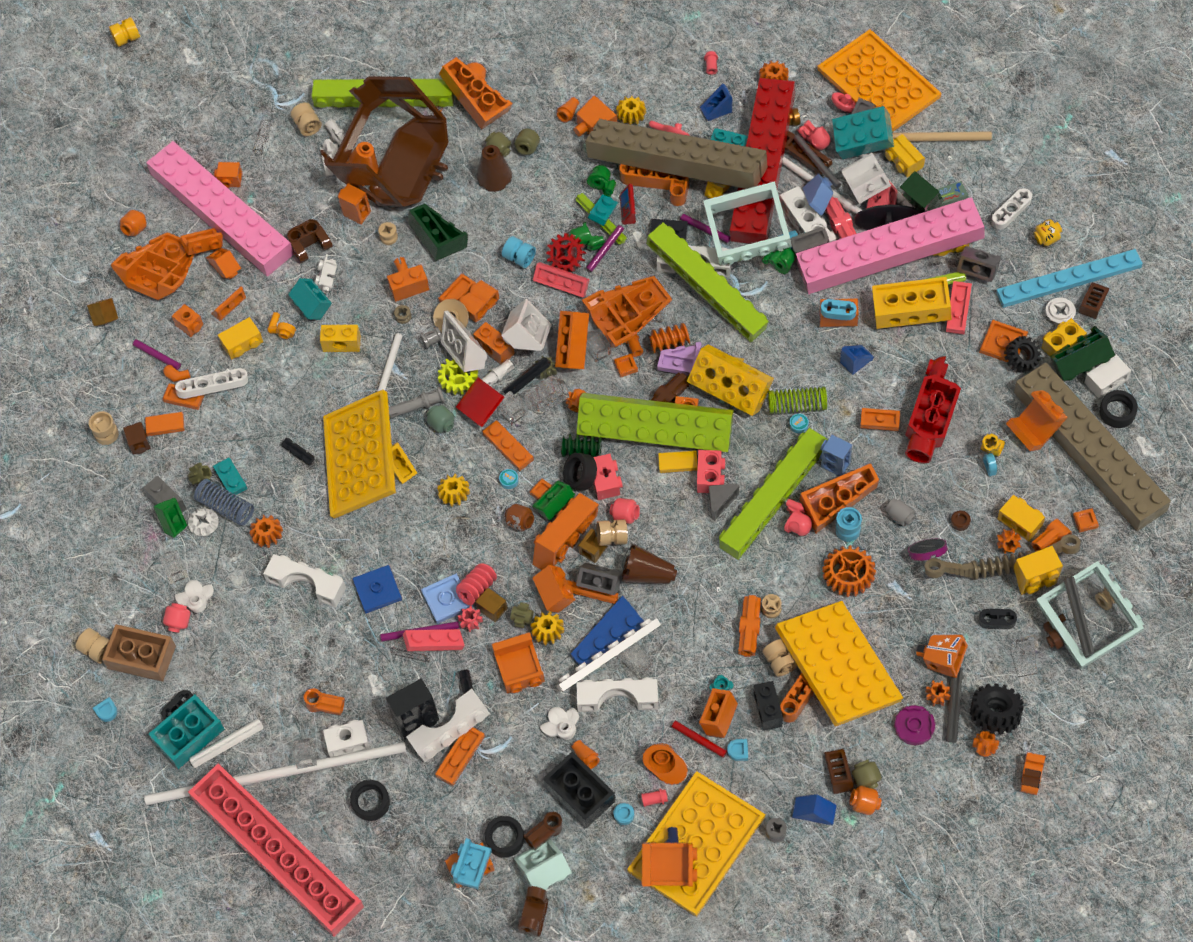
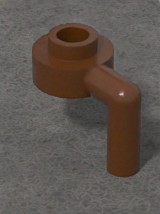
[1043,614,1067,650]

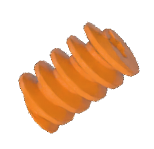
[649,323,690,354]

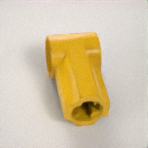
[981,433,1005,457]

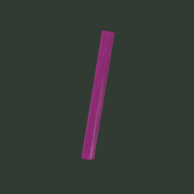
[380,621,460,642]

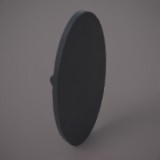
[854,205,923,230]

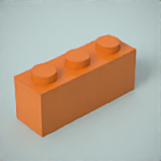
[555,311,589,369]

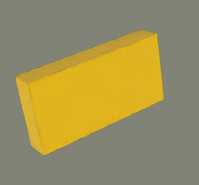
[658,451,698,473]

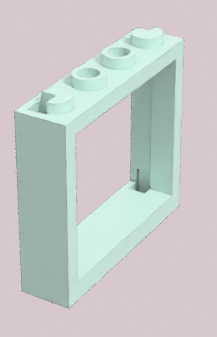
[703,181,792,266]
[1036,561,1144,669]

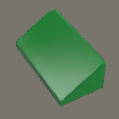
[532,481,575,520]
[154,498,187,538]

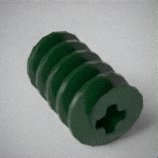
[561,434,602,457]

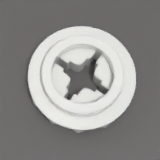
[1046,298,1076,325]
[187,507,219,536]

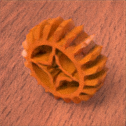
[822,545,876,597]

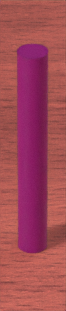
[680,214,730,243]
[586,225,624,272]
[133,339,181,370]

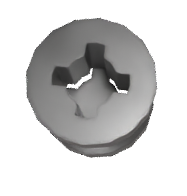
[766,818,787,843]

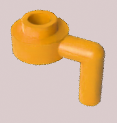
[267,312,296,339]

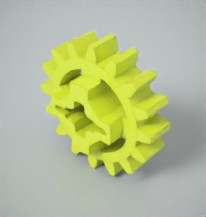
[438,358,478,395]

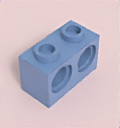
[820,435,852,476]

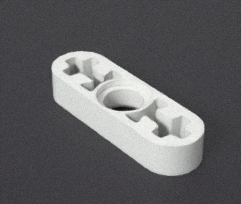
[991,188,1032,230]

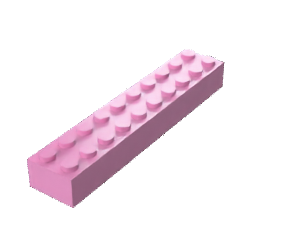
[146,141,294,277]
[796,197,984,294]

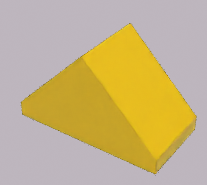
[392,442,417,484]

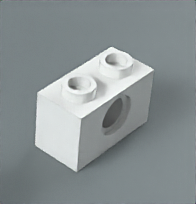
[323,720,370,757]

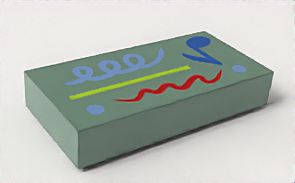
[937,181,968,208]

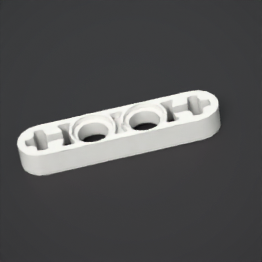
[175,368,248,399]

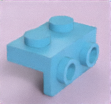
[451,838,492,890]

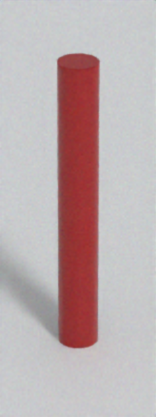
[671,720,727,758]

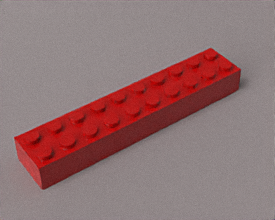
[730,78,795,244]

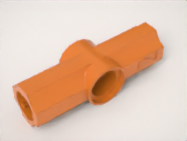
[738,595,761,657]

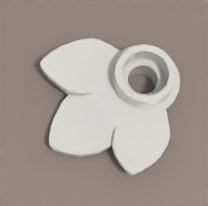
[175,580,214,613]
[540,707,579,740]

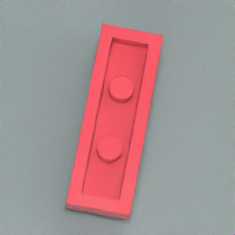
[533,262,590,297]
[946,281,972,334]
[403,629,465,651]

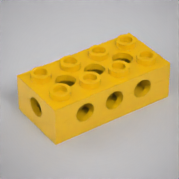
[872,277,952,329]
[687,344,774,416]

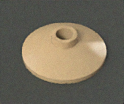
[433,299,469,333]

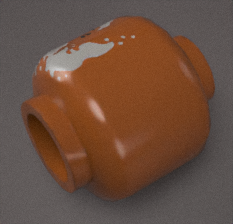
[505,504,534,531]

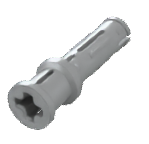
[389,386,445,419]

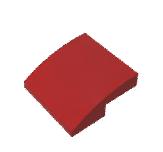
[456,377,505,427]

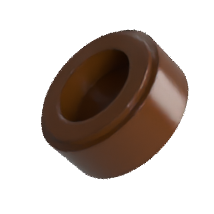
[951,510,971,531]

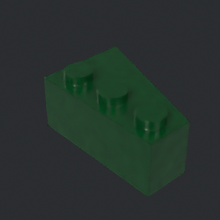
[900,171,944,212]
[408,203,468,261]
[1050,326,1115,381]

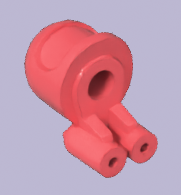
[797,120,831,150]
[784,499,812,536]

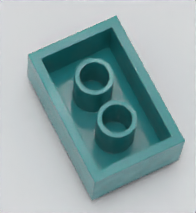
[832,106,894,159]
[148,694,225,769]

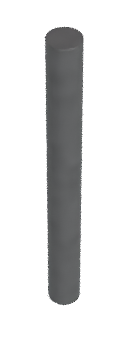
[793,135,841,189]

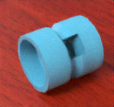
[502,236,536,268]
[835,507,862,542]

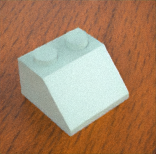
[513,839,572,890]

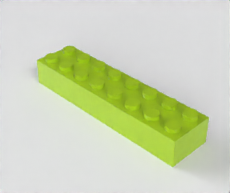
[576,393,734,452]

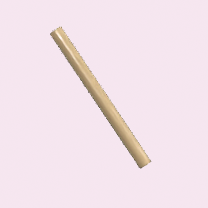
[892,131,992,142]

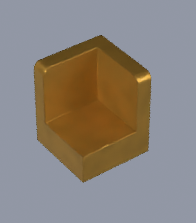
[87,298,118,326]
[578,528,608,563]
[476,588,508,623]

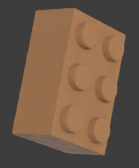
[102,624,176,682]

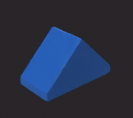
[700,84,732,121]
[840,345,874,375]
[792,794,837,826]

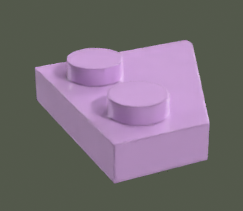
[657,342,702,376]

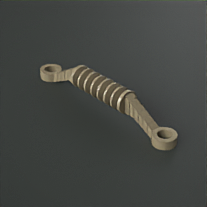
[925,534,1081,580]

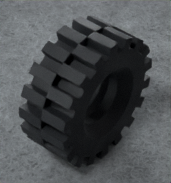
[970,683,1024,735]

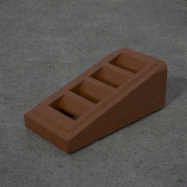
[1079,282,1110,319]
[824,749,853,794]

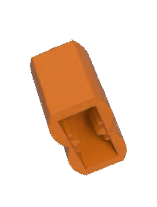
[459,280,499,322]

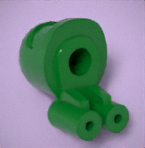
[587,165,616,197]
[569,222,605,251]
[762,248,796,274]

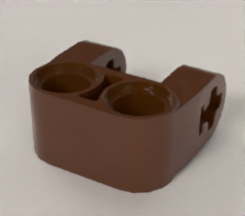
[287,219,333,263]
[518,886,549,937]

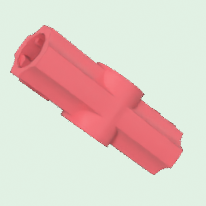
[825,197,857,239]

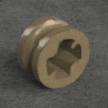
[394,305,411,324]

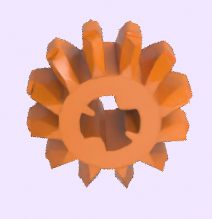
[759,60,789,81]
[250,514,283,548]

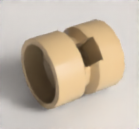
[290,102,322,136]
[89,411,119,445]
[596,519,628,546]
[76,628,109,664]
[762,639,798,677]

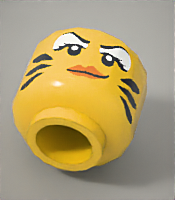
[1033,219,1062,246]

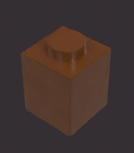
[123,422,151,455]

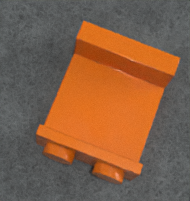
[1006,390,1068,451]

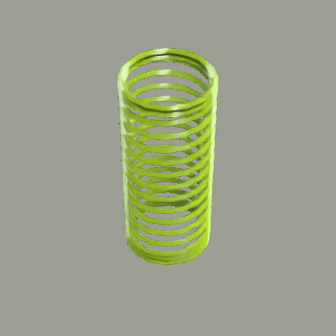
[768,386,827,414]

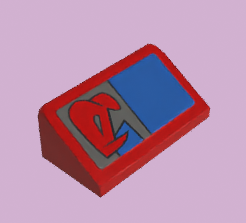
[619,184,636,225]

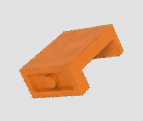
[492,632,545,694]
[642,842,697,887]

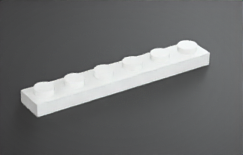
[556,618,661,693]

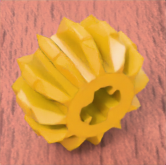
[616,95,646,125]
[437,474,470,507]
[531,611,564,646]

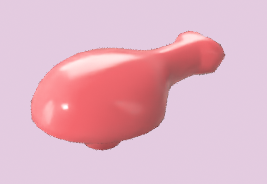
[831,92,856,113]
[649,120,690,136]

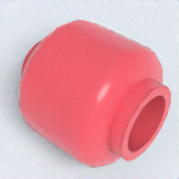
[610,498,640,524]
[163,603,191,633]

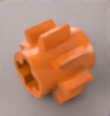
[566,389,586,412]
[997,529,1021,554]
[925,681,950,706]
[972,731,999,757]

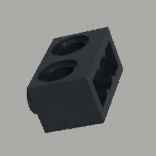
[753,681,783,731]

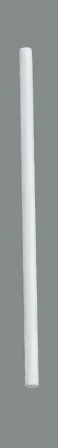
[144,742,406,805]

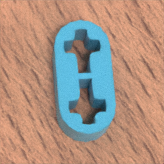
[821,299,857,320]

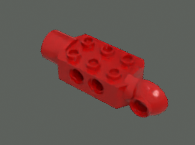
[905,356,961,464]

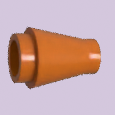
[557,97,579,122]
[572,740,600,769]

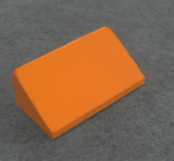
[211,287,246,321]

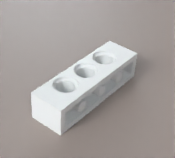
[780,186,836,243]

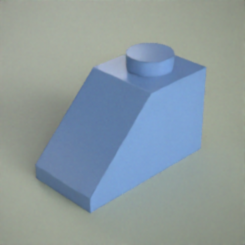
[802,174,833,216]

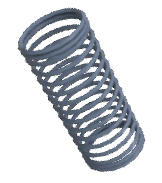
[194,479,254,526]

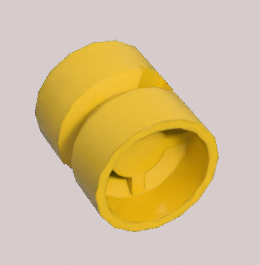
[109,17,140,47]

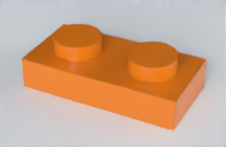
[860,408,900,431]

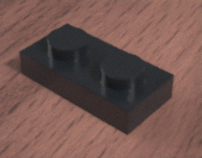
[650,219,688,240]

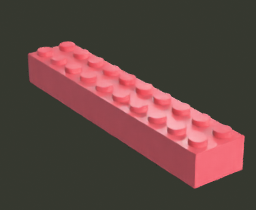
[188,763,364,937]

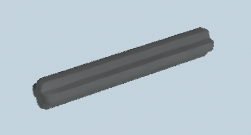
[1064,577,1094,656]
[946,667,963,743]

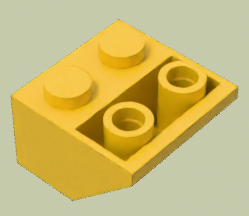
[1014,546,1063,595]

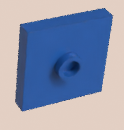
[352,565,402,614]

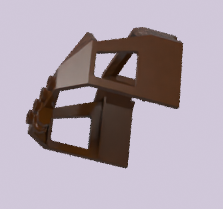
[320,76,449,207]

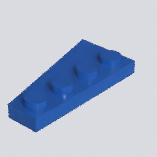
[571,596,644,666]

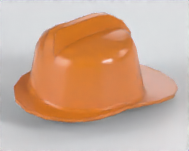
[642,743,688,785]

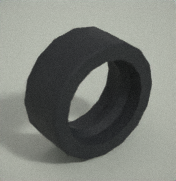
[1099,390,1138,428]
[563,453,597,490]
[350,779,390,821]
[485,816,524,858]

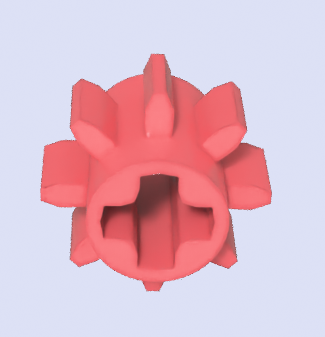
[458,606,483,632]

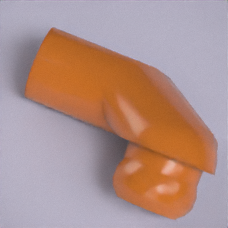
[163,365,191,382]

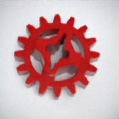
[546,233,586,272]

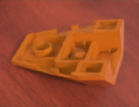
[111,232,195,300]
[582,276,672,348]

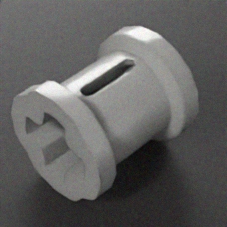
[420,326,441,349]

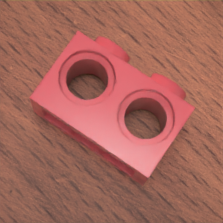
[697,450,725,493]

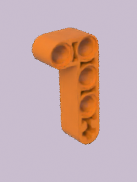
[620,164,689,206]

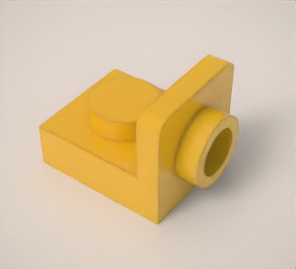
[704,181,731,199]

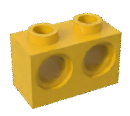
[1041,318,1087,356]

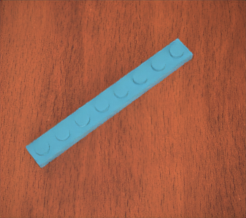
[996,249,1143,308]

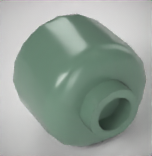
[427,405,455,433]

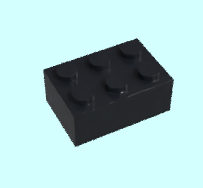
[386,678,439,740]
[542,752,616,829]

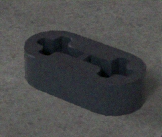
[978,609,1017,629]
[161,690,193,720]

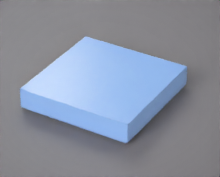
[421,573,473,624]

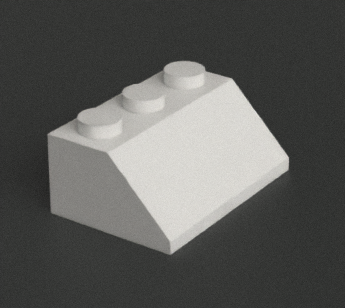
[501,298,552,351]
[441,311,487,372]

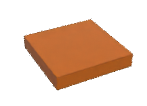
[979,320,1028,363]

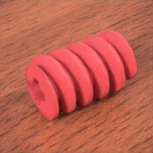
[456,563,497,606]

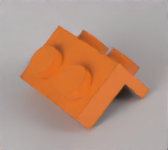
[180,228,223,255]

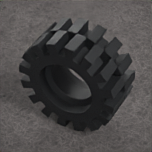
[1004,336,1042,373]

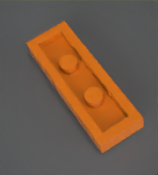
[482,420,534,472]
[435,727,485,786]

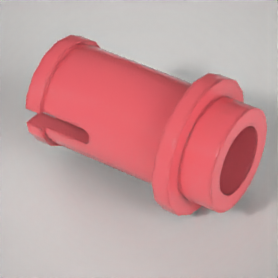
[704,51,718,75]
[641,788,668,807]

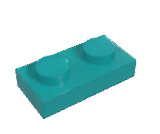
[588,194,618,226]
[213,457,248,497]

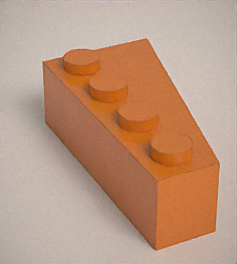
[439,57,513,130]
[799,463,879,534]
[532,493,599,570]

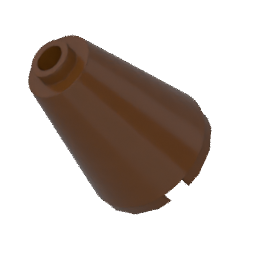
[476,145,512,192]
[621,544,677,584]

